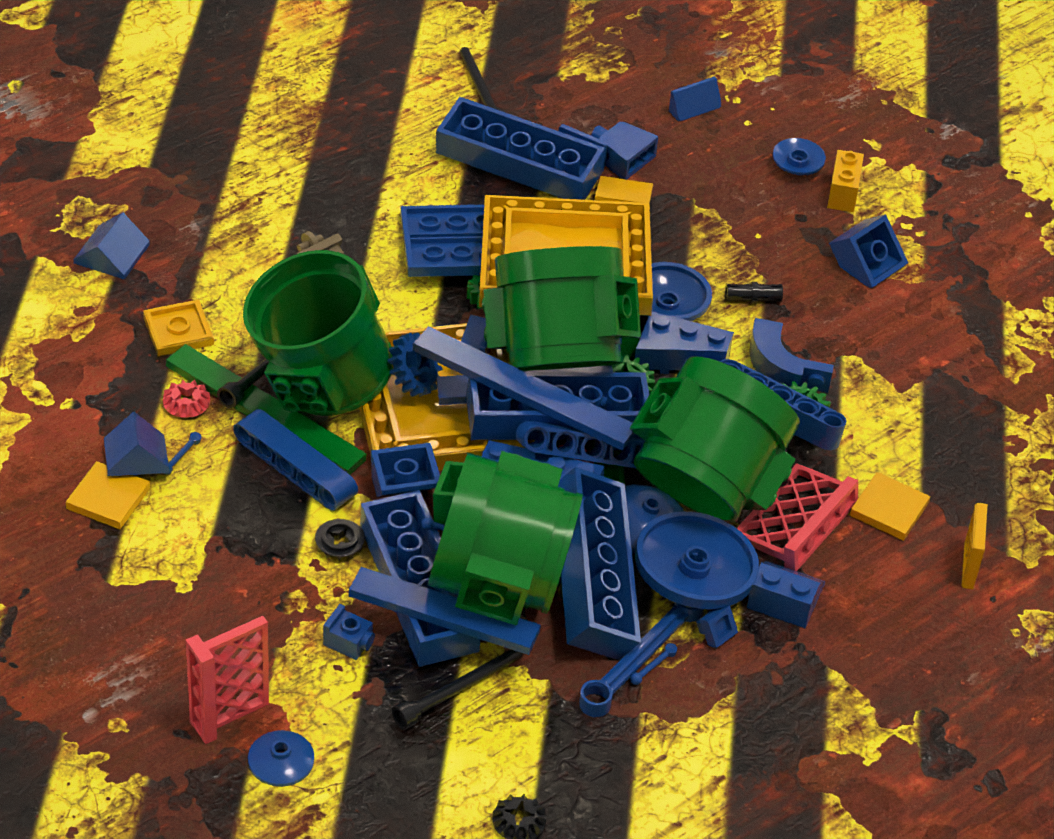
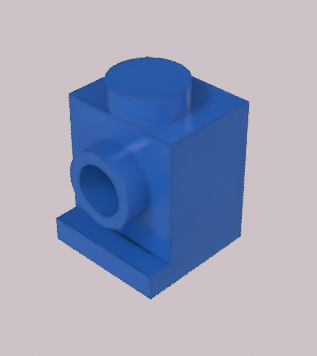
[323,604,375,660]

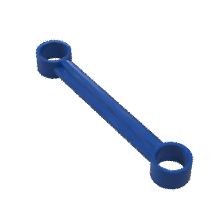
[579,602,704,717]

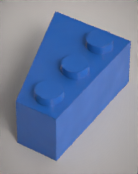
[635,311,734,374]

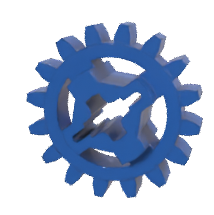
[388,333,443,397]

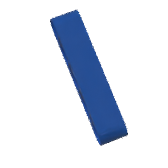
[720,359,847,450]
[233,409,358,511]
[516,421,645,468]

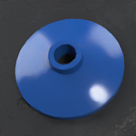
[773,138,826,175]
[248,730,314,787]

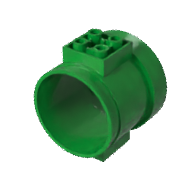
[482,246,641,371]
[243,250,393,416]
[629,356,800,523]
[428,451,583,625]

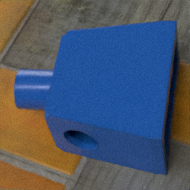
[591,122,658,180]

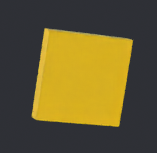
[595,176,653,203]
[143,299,214,356]
[66,461,150,529]
[850,472,931,541]
[961,503,988,590]

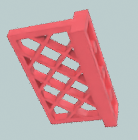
[737,463,858,571]
[186,616,269,745]

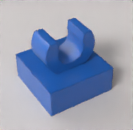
[696,606,738,648]

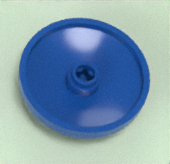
[635,511,759,609]

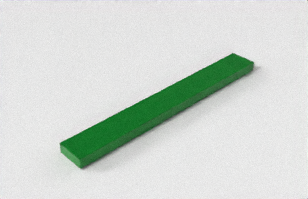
[166,344,366,475]

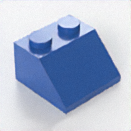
[829,214,908,288]
[371,442,440,497]
[747,561,825,628]

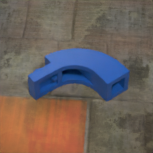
[749,318,834,393]

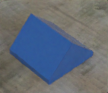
[73,212,150,280]
[104,411,169,476]

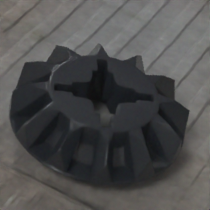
[315,519,365,561]
[492,794,546,839]

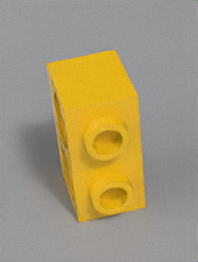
[827,150,864,213]

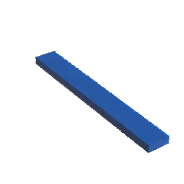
[413,326,635,451]

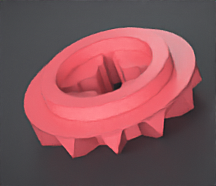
[163,379,210,418]

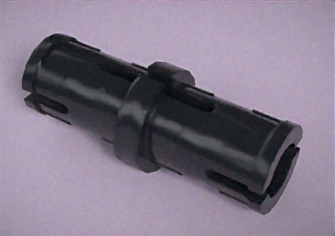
[725,282,783,304]

